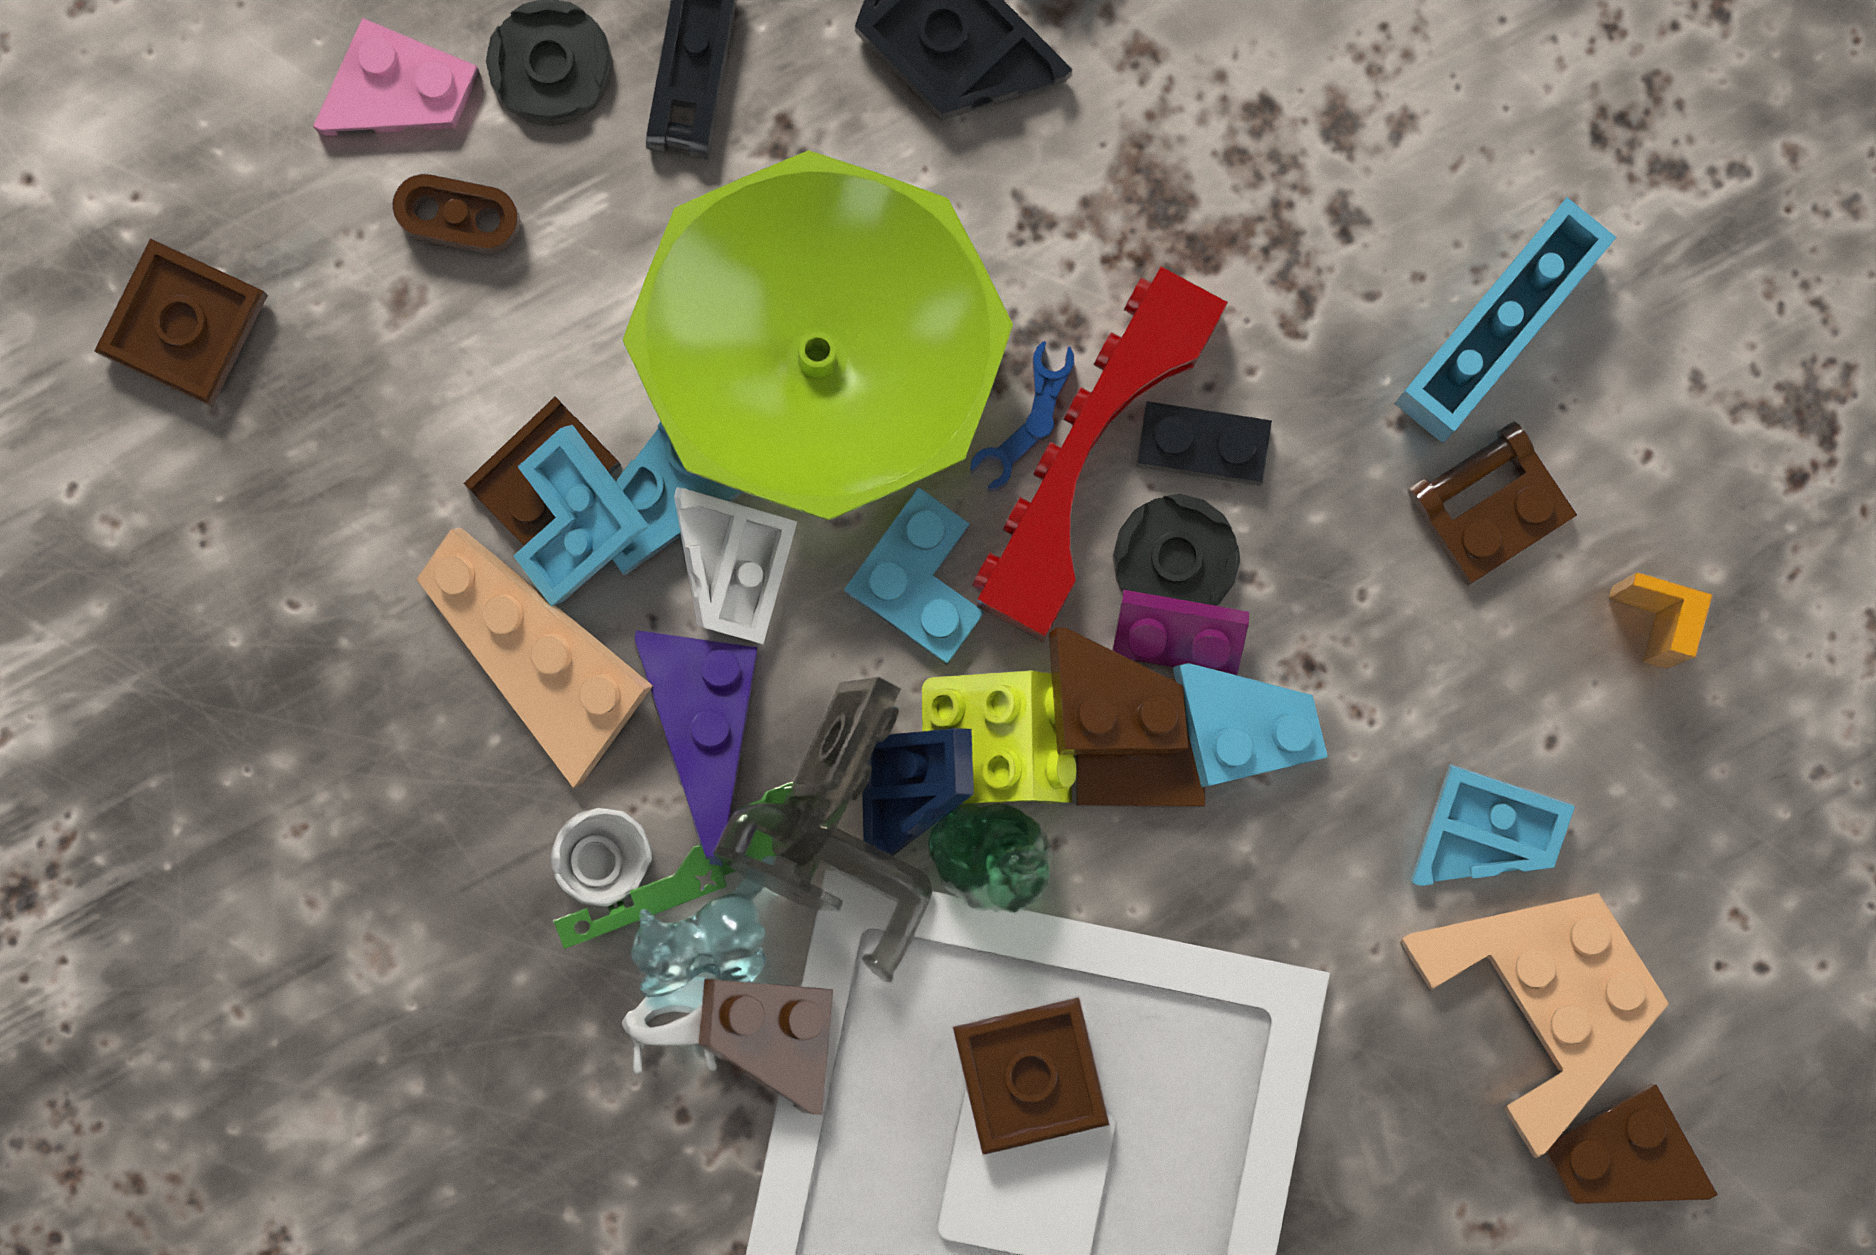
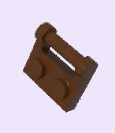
[1408,421,1577,586]

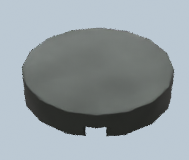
[486,0,613,126]
[1112,494,1240,606]

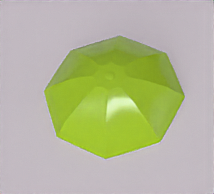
[622,150,1013,521]

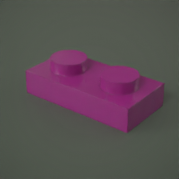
[1112,590,1249,676]

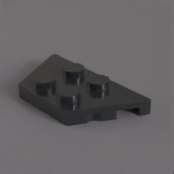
[855,0,1073,120]

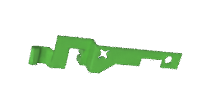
[553,782,806,949]

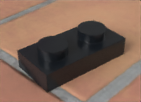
[1136,401,1272,486]

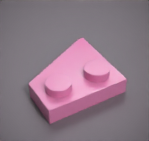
[313,18,480,136]

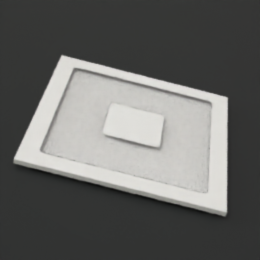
[746,870,1330,1255]

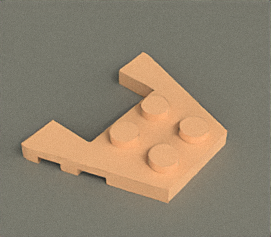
[1400,893,1669,1158]

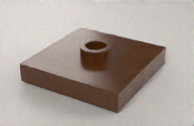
[94,238,268,408]
[1076,678,1205,807]
[953,997,1110,1155]

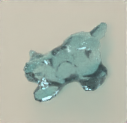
[630,855,776,997]

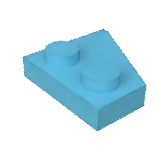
[1172,663,1328,787]
[1410,764,1575,886]

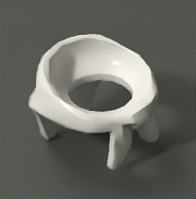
[622,977,718,1074]

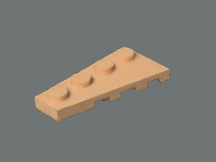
[416,527,653,788]

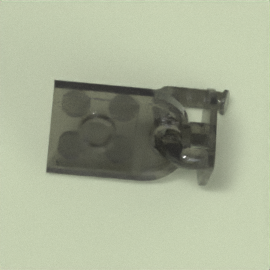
[713,677,932,983]

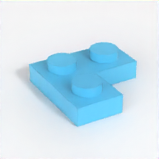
[513,425,649,606]
[844,487,984,665]

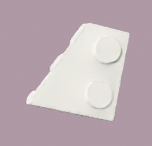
[674,487,797,644]

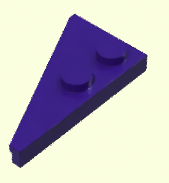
[634,630,758,866]

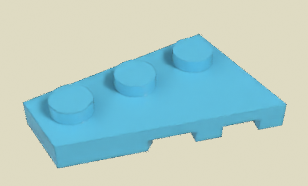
[612,421,744,576]

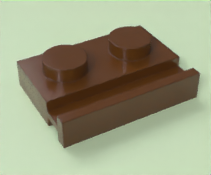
[463,396,621,546]

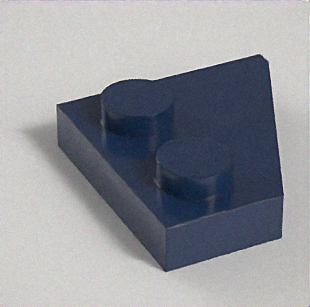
[860,728,974,860]

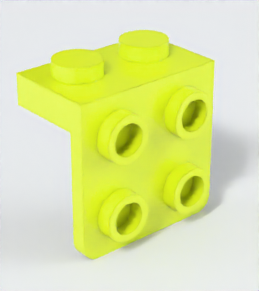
[922,671,1076,804]

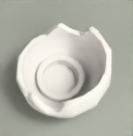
[550,807,652,907]

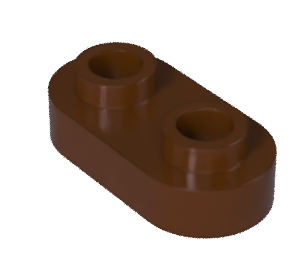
[392,174,520,254]

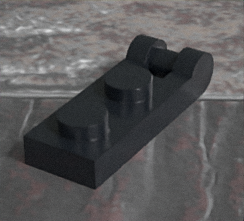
[646,0,737,160]

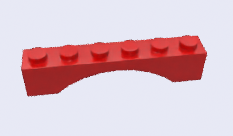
[972,266,1228,642]

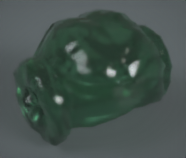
[928,803,1052,913]

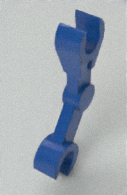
[970,341,1074,492]

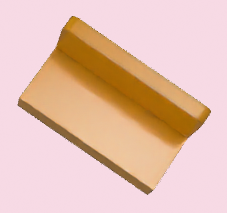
[1608,573,1713,669]

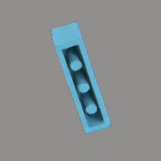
[1394,197,1617,443]

